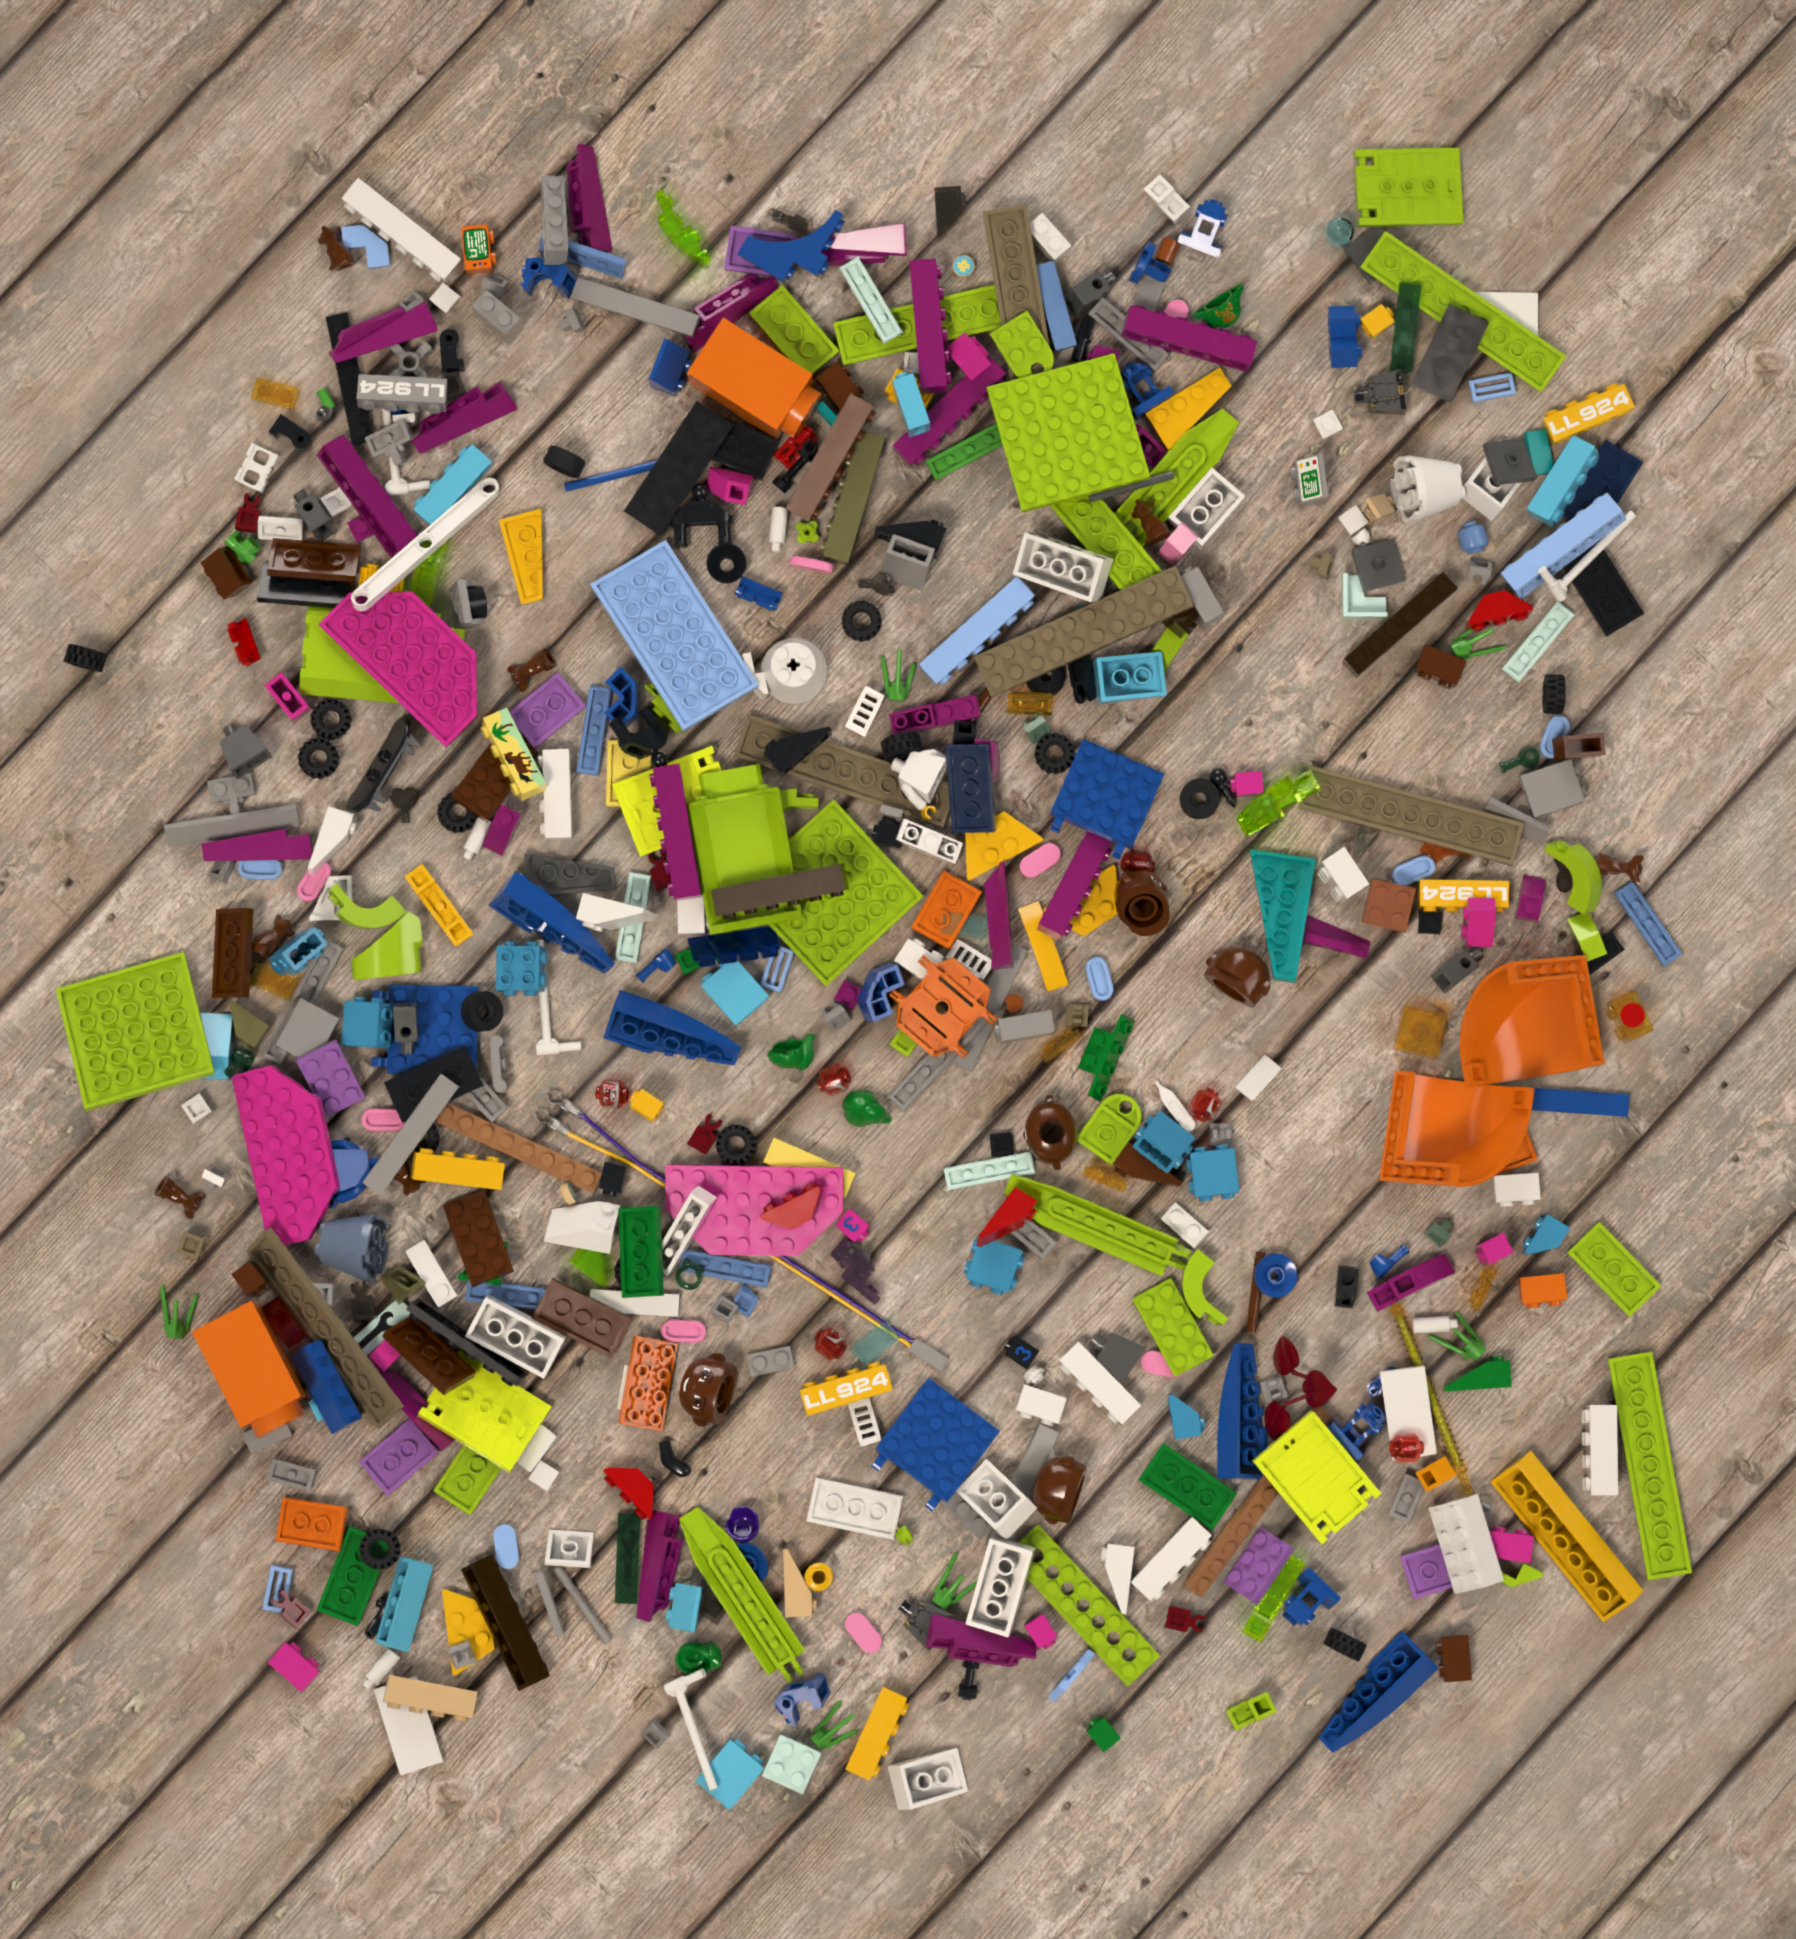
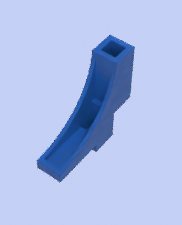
[737,210,845,283]

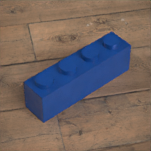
[291,1339,362,1434]

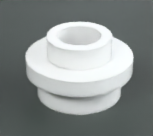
[1023,1365,1044,1386]

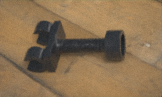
[772,440,818,493]

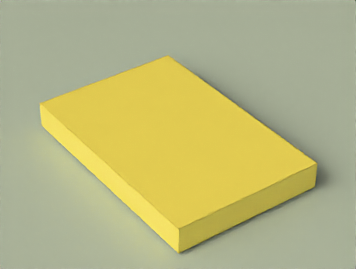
[606,740,652,807]

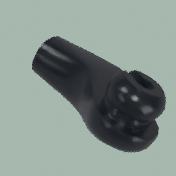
[659,1441,691,1478]
[365,1596,387,1639]

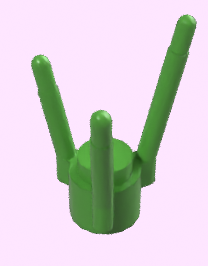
[1450,628,1506,660]
[880,649,916,701]
[160,1286,199,1339]
[1429,1312,1486,1361]
[932,1553,978,1610]
[811,1701,858,1751]

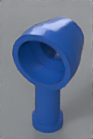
[636,947,676,983]
[1369,1244,1410,1279]

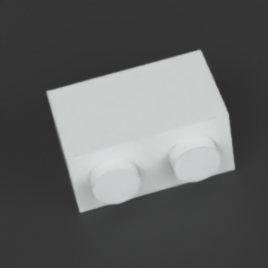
[1030,213,1071,264]
[1492,1173,1541,1207]
[1016,1384,1067,1427]

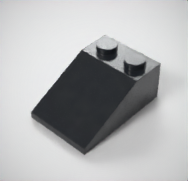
[875,520,947,560]
[764,726,832,778]

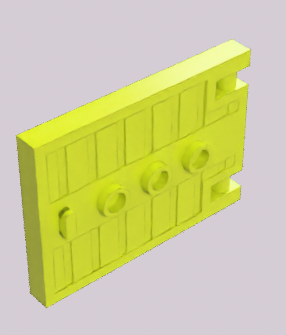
[612,746,722,857]
[418,1350,552,1473]
[1252,1410,1381,1544]

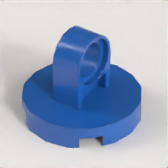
[1128,241,1171,284]

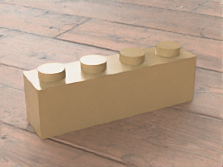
[382,1675,478,1722]

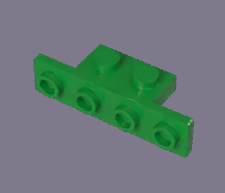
[1078,1014,1134,1101]

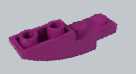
[889,695,982,735]
[1367,1253,1455,1312]

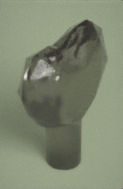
[858,573,895,596]
[390,787,419,823]
[1553,859,1573,893]

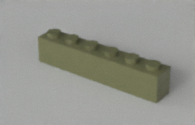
[820,431,886,566]

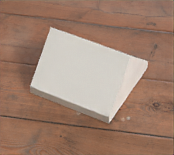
[545,1530,594,1568]

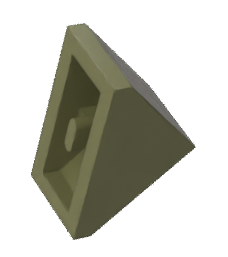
[380,1265,426,1305]

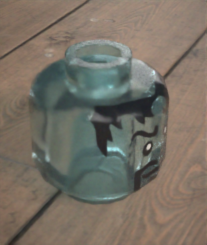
[1325,217,1354,249]

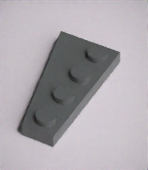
[524,853,617,896]

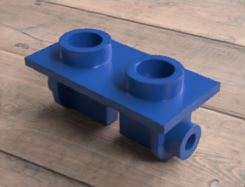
[735,576,783,612]

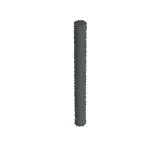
[1088,471,1174,502]

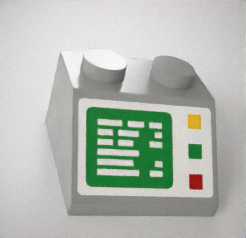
[1290,453,1329,507]

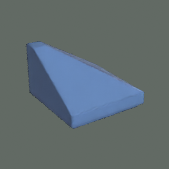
[732,1284,759,1318]

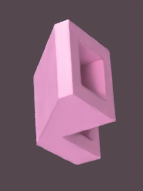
[1157,523,1198,567]

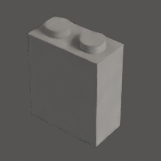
[472,290,524,345]
[880,534,935,591]
[1180,566,1224,630]
[1518,759,1587,819]
[271,996,339,1061]
[994,1010,1055,1044]

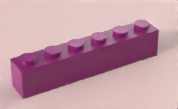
[910,258,951,394]
[1121,305,1257,372]
[893,356,1006,467]
[316,434,418,559]
[650,764,701,901]
[1037,831,1113,942]

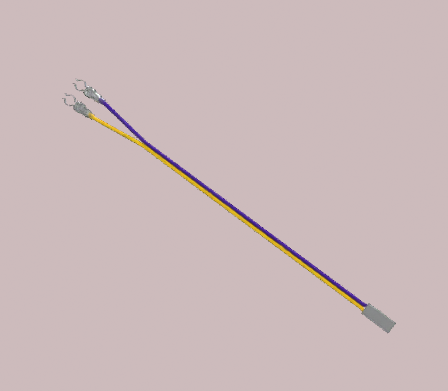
[533,1091,949,1371]

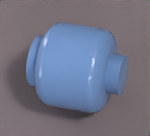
[1457,521,1488,555]

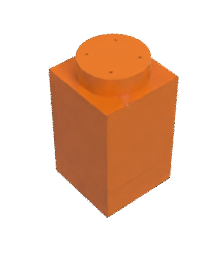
[687,318,823,440]
[192,1300,307,1439]

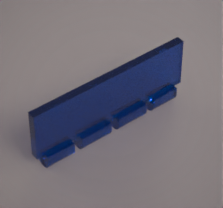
[687,926,780,968]

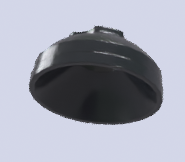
[706,543,747,584]
[1026,667,1065,697]

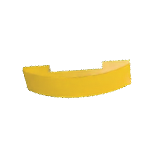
[404,864,474,947]
[1018,901,1069,992]

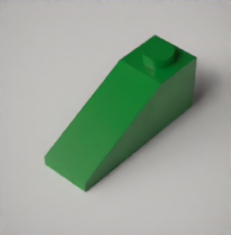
[1442,1356,1512,1392]

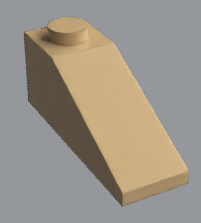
[1360,493,1396,529]
[783,1549,817,1617]

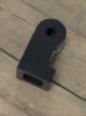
[440,329,465,373]
[268,414,312,451]
[1334,1265,1359,1309]

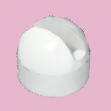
[1351,527,1370,546]

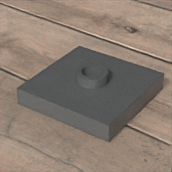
[1343,227,1385,285]
[1482,439,1537,485]
[1351,539,1406,592]

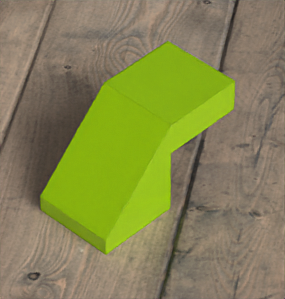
[1151,628,1189,673]
[1567,913,1607,962]
[1501,1563,1544,1587]
[1225,1691,1277,1731]

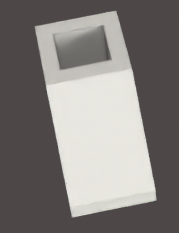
[896,819,963,864]

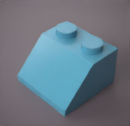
[665,1583,703,1632]

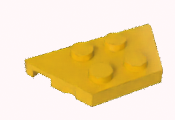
[965,812,1043,882]
[1042,864,1118,937]
[442,1589,495,1676]

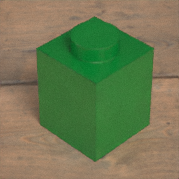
[1086,1717,1121,1752]

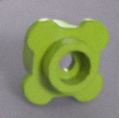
[796,521,819,544]
[895,1525,914,1547]

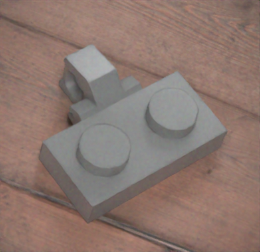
[365,419,414,466]
[207,773,256,814]

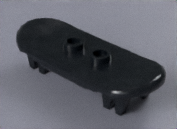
[346,717,420,813]

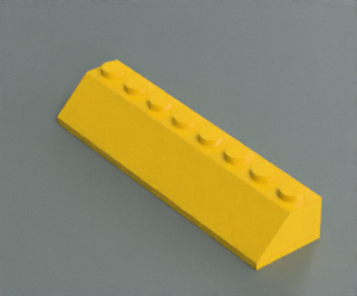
[1491,1450,1644,1622]

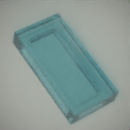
[941,912,987,940]
[851,1320,900,1366]

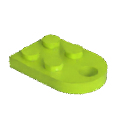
[989,311,1054,378]
[1077,1094,1141,1165]

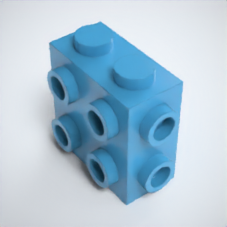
[268,927,328,976]
[496,942,549,996]
[341,997,393,1049]
[1132,1111,1195,1174]
[1185,1145,1239,1202]
[963,1239,1025,1296]

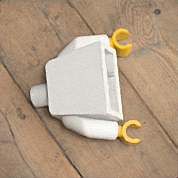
[891,749,947,820]

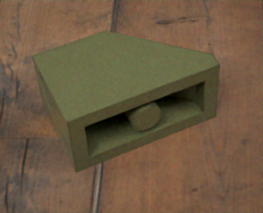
[230,1000,271,1049]

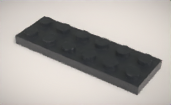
[624,401,734,536]
[406,1298,528,1386]

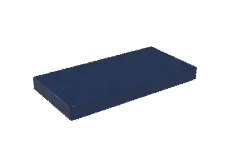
[1563,440,1643,521]
[945,743,996,833]

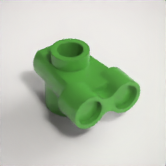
[224,530,261,564]

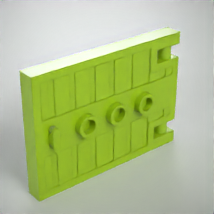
[1353,148,1464,228]

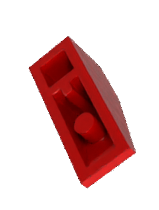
[977,1187,1038,1247]

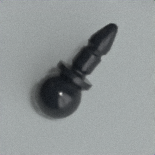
[1209,768,1236,808]

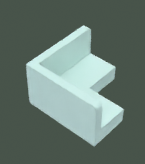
[1341,573,1388,620]

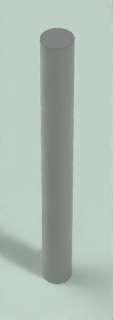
[553,1566,612,1644]

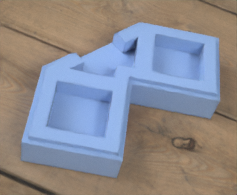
[341,225,390,269]
[1048,1649,1095,1702]

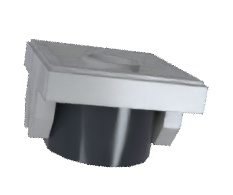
[448,579,487,629]

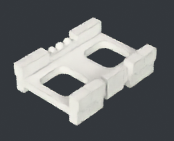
[234,443,280,493]

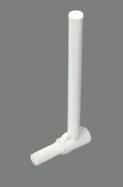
[382,409,430,496]
[1538,511,1636,602]
[535,939,582,1056]
[664,1669,718,1791]

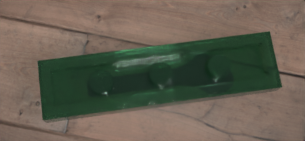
[1390,282,1422,373]
[615,1513,641,1604]

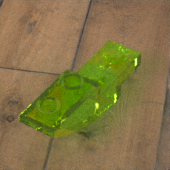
[655,189,711,270]
[410,538,451,609]
[1236,770,1322,837]
[1242,1555,1306,1643]

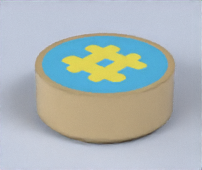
[953,255,975,278]
[560,1182,577,1206]

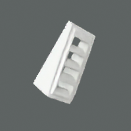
[845,686,885,737]
[945,939,992,981]
[848,1398,882,1447]

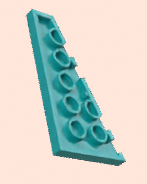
[1250,849,1316,983]

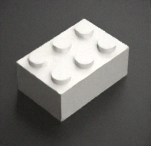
[1168,468,1245,550]
[1317,847,1369,905]

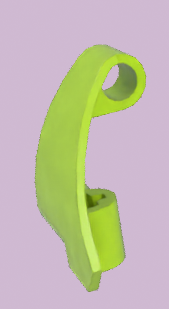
[351,911,423,980]

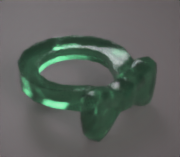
[675,1258,705,1290]

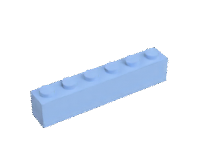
[1501,493,1627,599]
[919,576,1035,687]

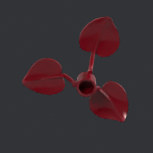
[1264,1336,1338,1441]

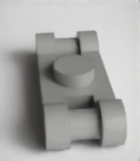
[490,1035,508,1094]

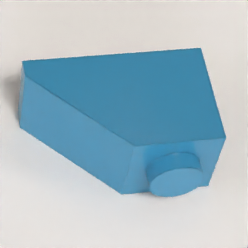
[1167,1395,1205,1440]

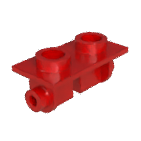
[773,426,819,470]
[227,618,261,667]

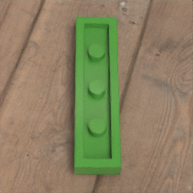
[925,424,1002,481]

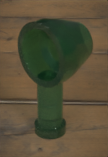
[1499,746,1540,773]
[224,1048,256,1078]

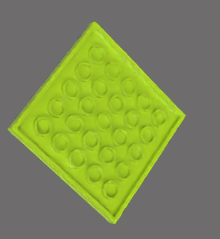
[986,353,1150,513]
[768,799,924,987]
[56,952,215,1112]

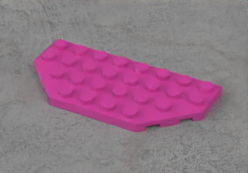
[318,591,477,748]
[231,1065,340,1246]
[665,1164,844,1256]

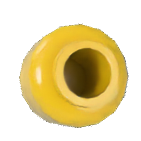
[805,1562,834,1592]

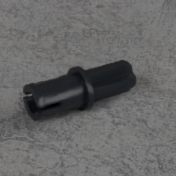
[1071,317,1094,362]

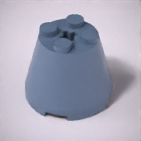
[315,1214,389,1282]

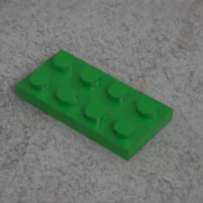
[618,1206,664,1298]
[1138,1443,1237,1531]
[316,1526,389,1627]

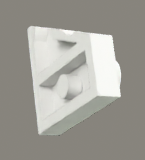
[309,875,353,922]

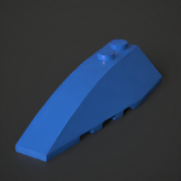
[488,871,615,974]
[603,990,741,1065]
[1217,1343,1267,1480]
[1319,1631,1439,1753]

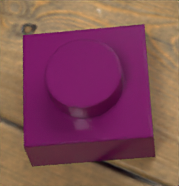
[347,516,374,544]
[834,980,861,1010]

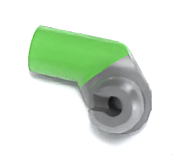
[316,388,335,421]

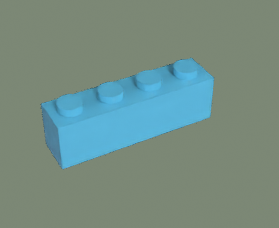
[1527,435,1599,528]
[413,444,493,526]
[375,1556,434,1652]

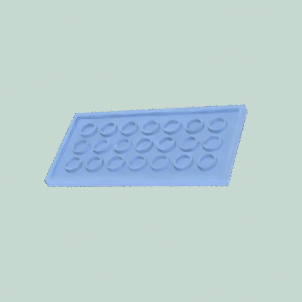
[590,540,759,732]

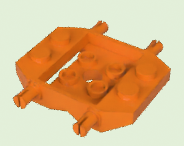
[889,955,998,1059]

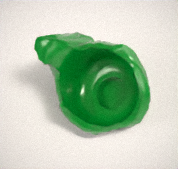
[767,1034,815,1071]
[842,1090,892,1127]
[675,1641,722,1674]

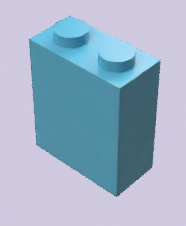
[892,372,930,438]
[700,956,770,1027]
[696,1739,765,1810]

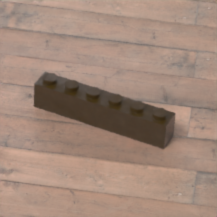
[1342,572,1458,679]
[711,863,849,919]
[461,1554,550,1691]

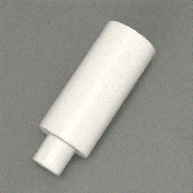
[769,507,788,552]
[463,817,492,861]
[1412,1316,1458,1334]
[363,1648,401,1690]

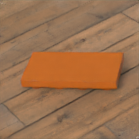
[618,1335,678,1431]

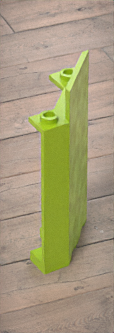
[300,606,465,703]
[686,764,802,935]

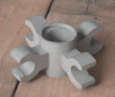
[388,342,433,378]

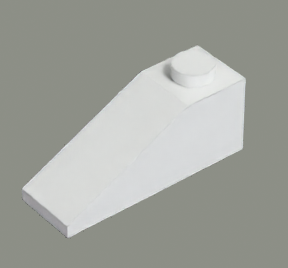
[308,807,357,875]
[405,1240,459,1308]
[1101,1543,1135,1614]

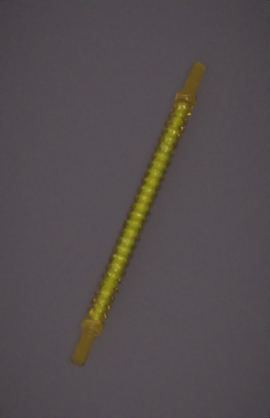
[1389,1302,1474,1496]

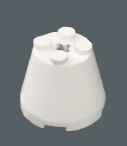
[1390,456,1466,523]
[761,638,827,705]

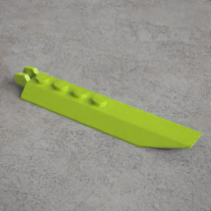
[1114,409,1239,547]
[1004,1174,1191,1276]
[679,1506,805,1683]

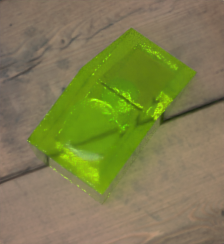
[569,1248,608,1289]

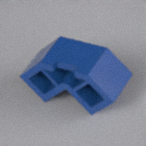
[1328,305,1362,368]
[604,667,639,728]
[857,963,905,1022]

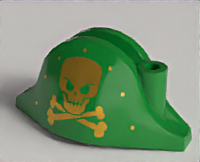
[1192,283,1244,328]

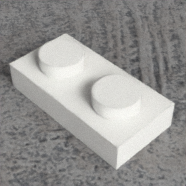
[258,516,303,540]
[1161,1202,1209,1249]

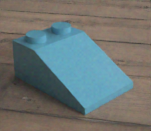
[1092,652,1167,705]
[198,1013,233,1081]

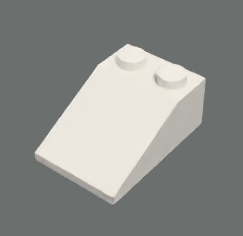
[1463,440,1522,521]
[576,893,658,932]
[544,1201,620,1254]
[956,1459,1037,1540]
[887,1748,968,1810]

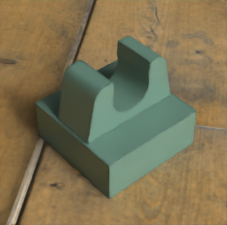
[1023,713,1052,744]
[1423,1219,1452,1248]

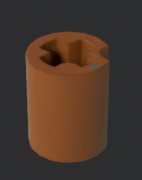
[1155,237,1180,265]
[1004,994,1023,1014]

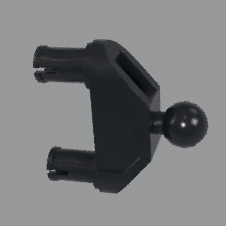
[670,483,734,549]
[609,705,669,768]

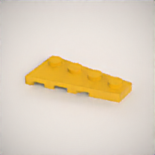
[1145,368,1231,452]
[499,509,543,606]

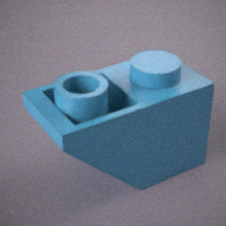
[1522,1214,1570,1255]

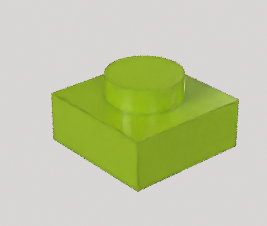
[889,1029,917,1058]

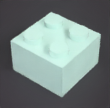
[762,1734,821,1794]

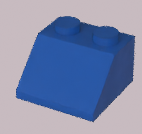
[649,338,693,396]

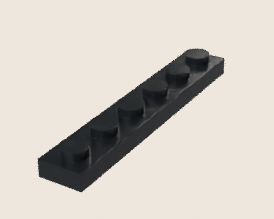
[326,312,373,446]

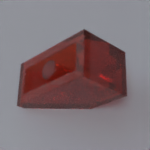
[262,1296,307,1349]

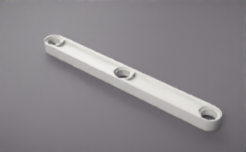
[351,478,500,611]

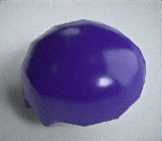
[726,1506,760,1543]

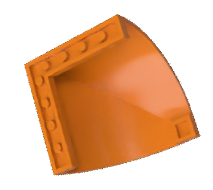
[1460,955,1605,1087]
[1379,1071,1535,1187]

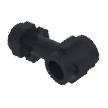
[958,1660,980,1700]

